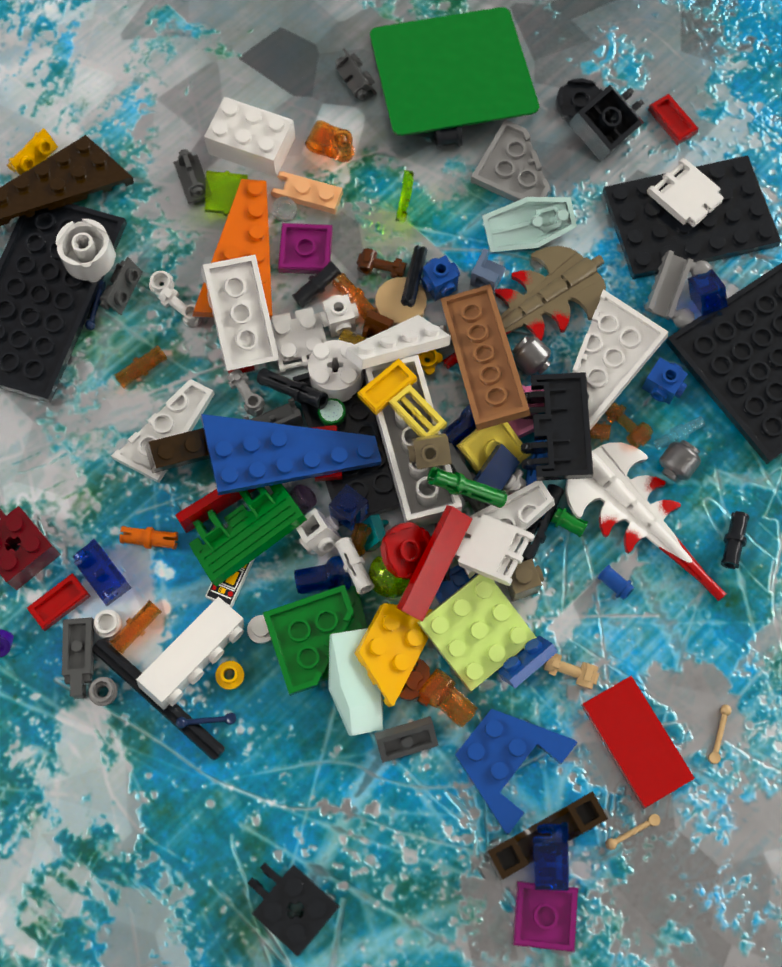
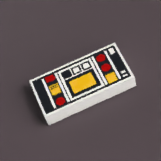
[205,559,255,608]

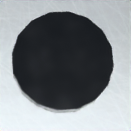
[556,78,603,122]

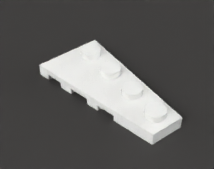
[346,315,451,370]
[111,379,215,483]

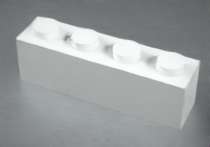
[136,597,244,710]

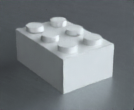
[204,97,296,177]

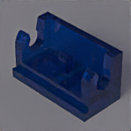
[73,539,132,606]
[533,822,569,891]

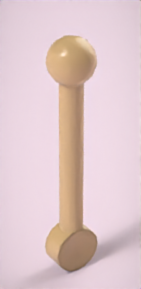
[708,705,732,764]
[605,814,661,850]

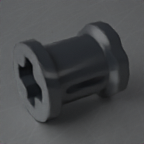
[434,126,462,149]

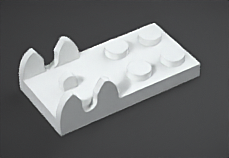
[201,254,279,371]

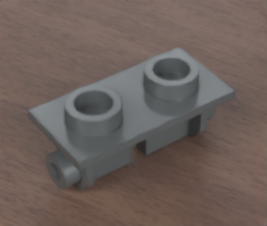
[335,48,377,100]
[174,149,212,204]
[99,257,143,315]

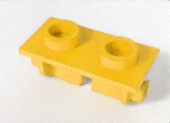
[7,128,58,175]

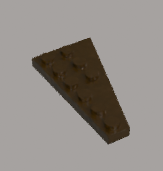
[0,135,134,226]

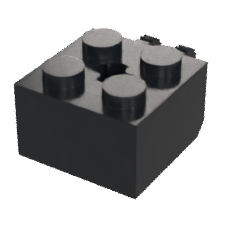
[569,84,645,161]
[248,863,341,957]

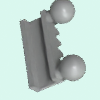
[644,250,712,329]

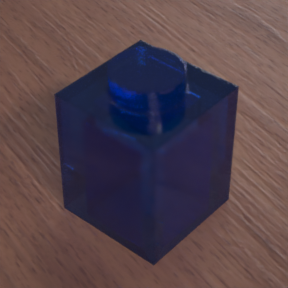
[688,269,728,316]
[329,484,369,531]

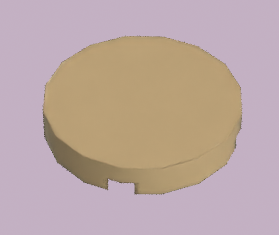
[375,277,427,325]

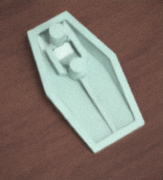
[482,197,577,252]
[329,628,383,736]

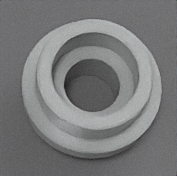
[88,677,118,706]

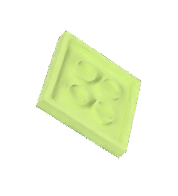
[417,574,537,691]

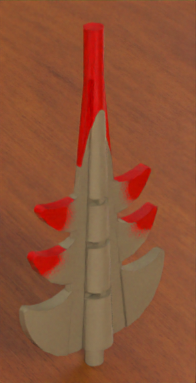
[442,246,606,369]

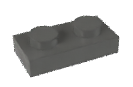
[374,716,438,762]

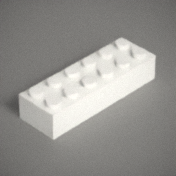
[365,355,462,527]

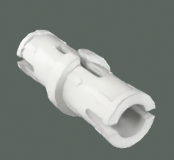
[335,537,374,594]

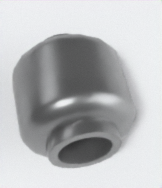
[511,336,551,376]
[659,440,701,482]

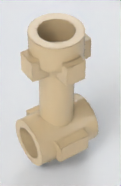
[543,653,599,690]

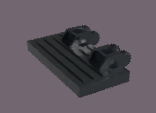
[521,372,593,481]

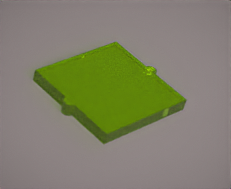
[205,171,248,216]

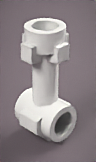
[158,287,202,328]

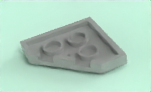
[471,119,550,202]

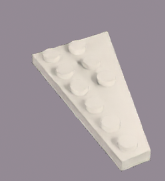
[572,289,669,430]

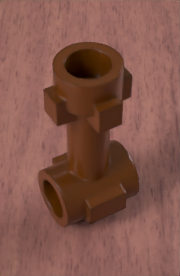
[357,248,407,278]

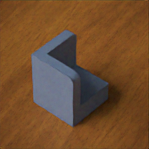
[470,248,506,293]

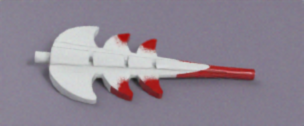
[565,442,727,601]

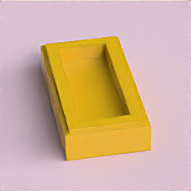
[357,358,417,415]

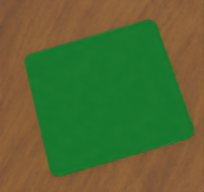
[370,7,539,136]

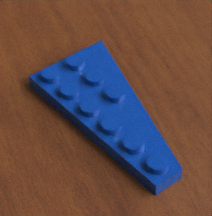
[201,414,382,495]

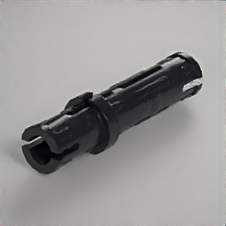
[256,368,328,409]
[522,484,564,562]

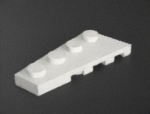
[464,481,555,579]

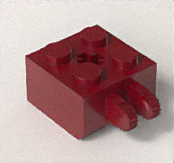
[0,506,61,590]

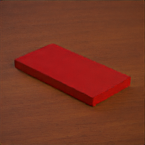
[581,676,695,809]

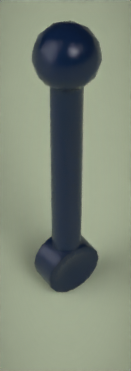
[85,281,106,330]
[176,713,236,728]

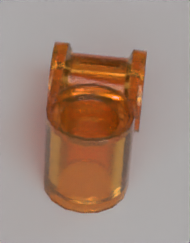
[305,121,355,162]

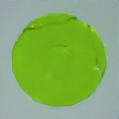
[395,170,414,223]

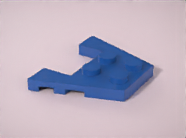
[455,709,578,835]

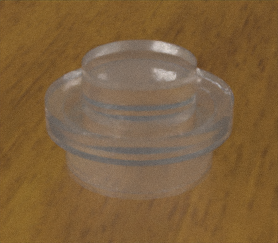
[272,197,297,222]

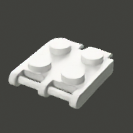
[647,158,724,227]
[271,307,327,374]
[454,514,535,586]

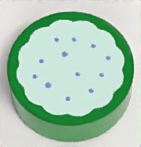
[318,398,346,426]

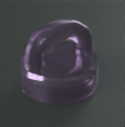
[289,484,317,514]

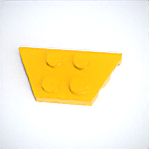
[354,603,433,707]

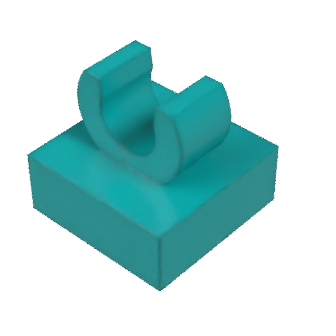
[357,514,389,552]

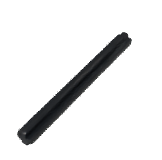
[92,639,225,761]

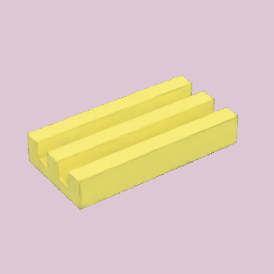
[389,384,447,437]

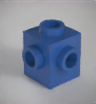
[421,255,460,301]
[642,357,688,404]

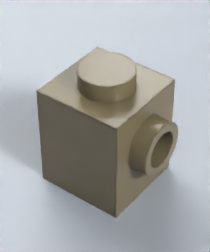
[407,433,452,469]
[506,559,544,601]

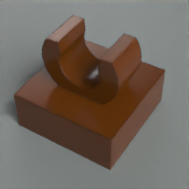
[361,310,394,340]

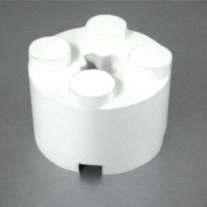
[56,219,116,282]
[308,340,364,402]

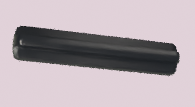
[401,245,428,307]

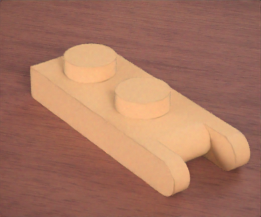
[271,171,343,214]

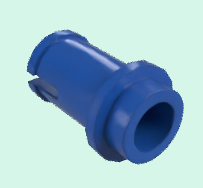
[597,565,635,600]

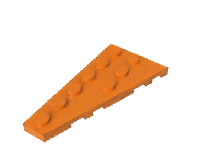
[192,179,272,320]

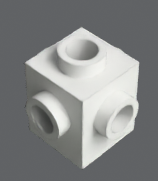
[320,294,359,338]
[296,508,342,557]

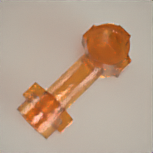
[605,402,653,448]

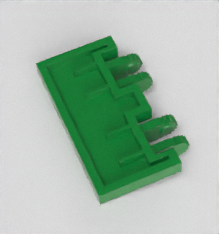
[189,484,307,587]

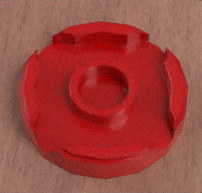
[380,522,431,580]

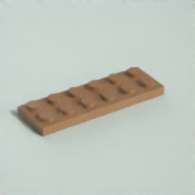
[441,284,531,430]

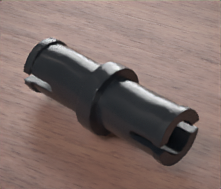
[292,261,341,308]
[721,511,750,569]

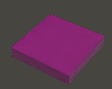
[278,223,333,274]
[512,881,578,952]

